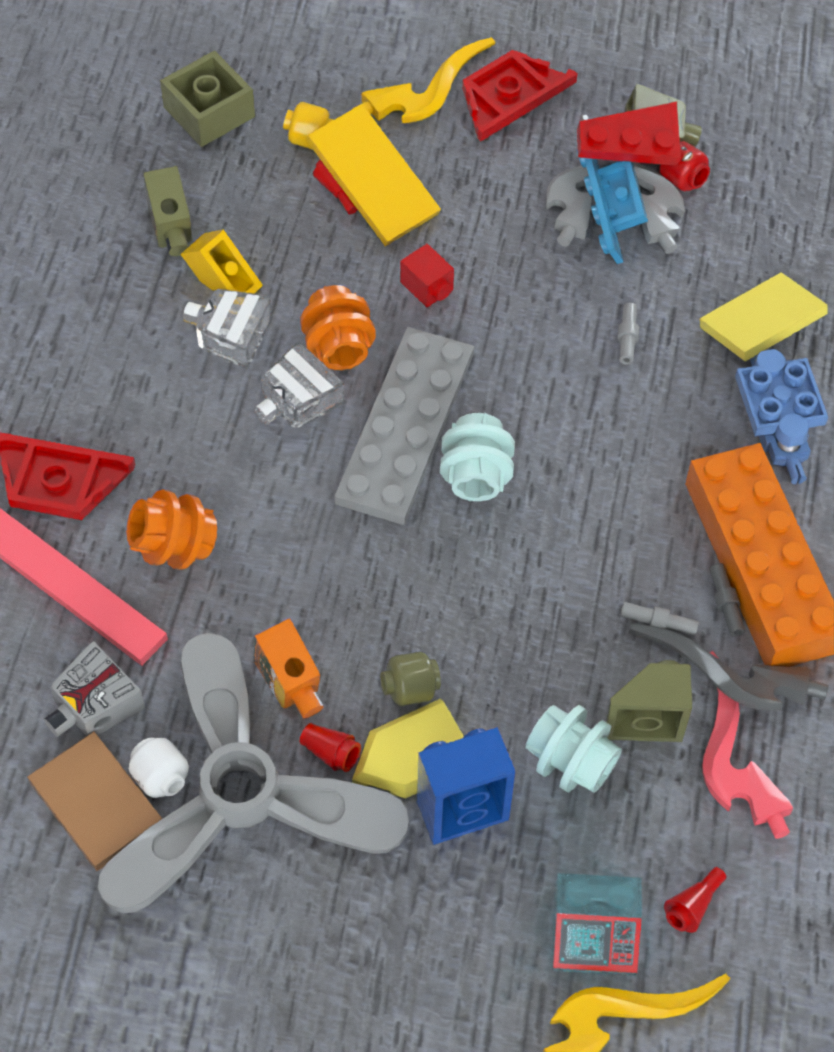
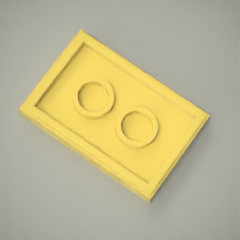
[700,272,828,361]

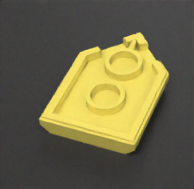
[352,699,463,799]

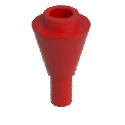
[313,160,358,215]
[664,867,727,933]

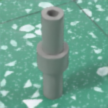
[617,303,639,365]
[620,602,699,636]

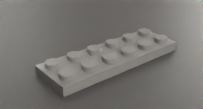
[334,327,474,525]

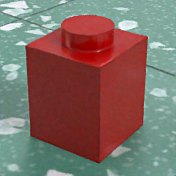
[400,243,454,307]

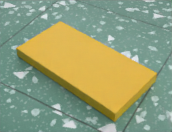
[306,104,441,247]

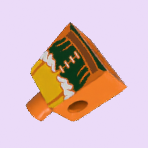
[253,618,324,719]

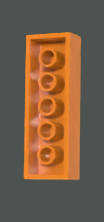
[685,443,834,667]

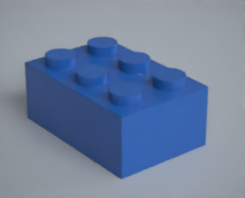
[417,727,515,845]

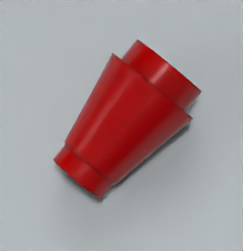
[300,723,361,772]

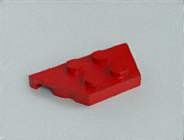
[462,50,578,141]
[0,432,136,520]

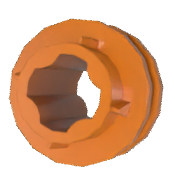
[300,285,376,370]
[126,489,217,570]

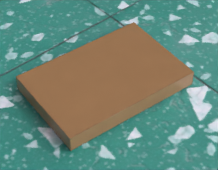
[27,732,162,872]

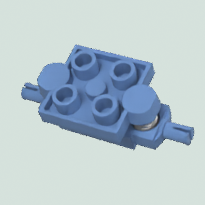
[735,349,828,484]

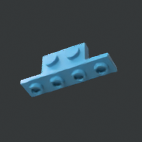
[577,149,648,264]

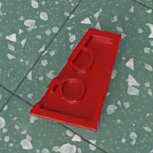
[577,102,681,166]

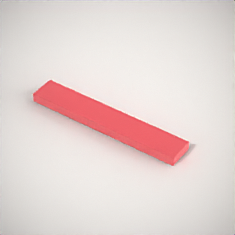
[0,508,168,666]

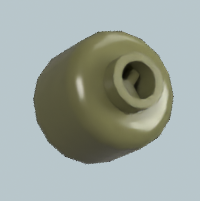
[380,652,441,706]

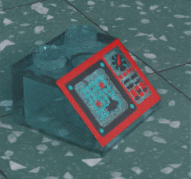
[552,873,642,976]

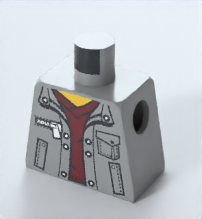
[43,641,145,737]

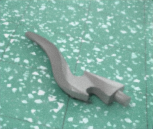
[580,115,685,254]
[546,159,609,246]

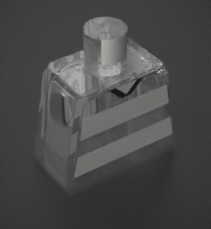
[183,289,272,369]
[254,341,344,428]

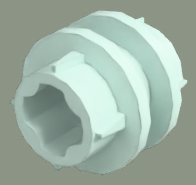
[440,413,515,501]
[526,705,622,793]

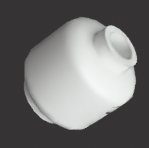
[128,738,189,798]

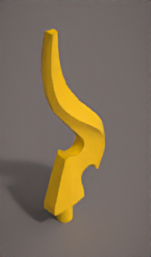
[353,37,495,123]
[543,973,730,1052]

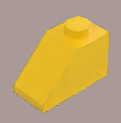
[181,229,263,307]

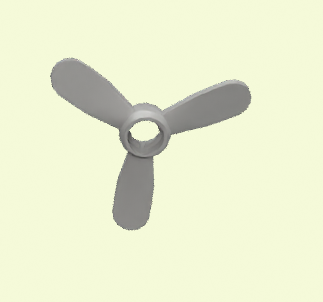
[98,633,409,913]

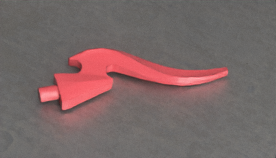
[702,651,793,839]

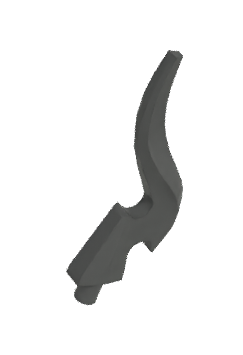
[629,623,829,711]

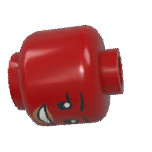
[660,141,710,192]

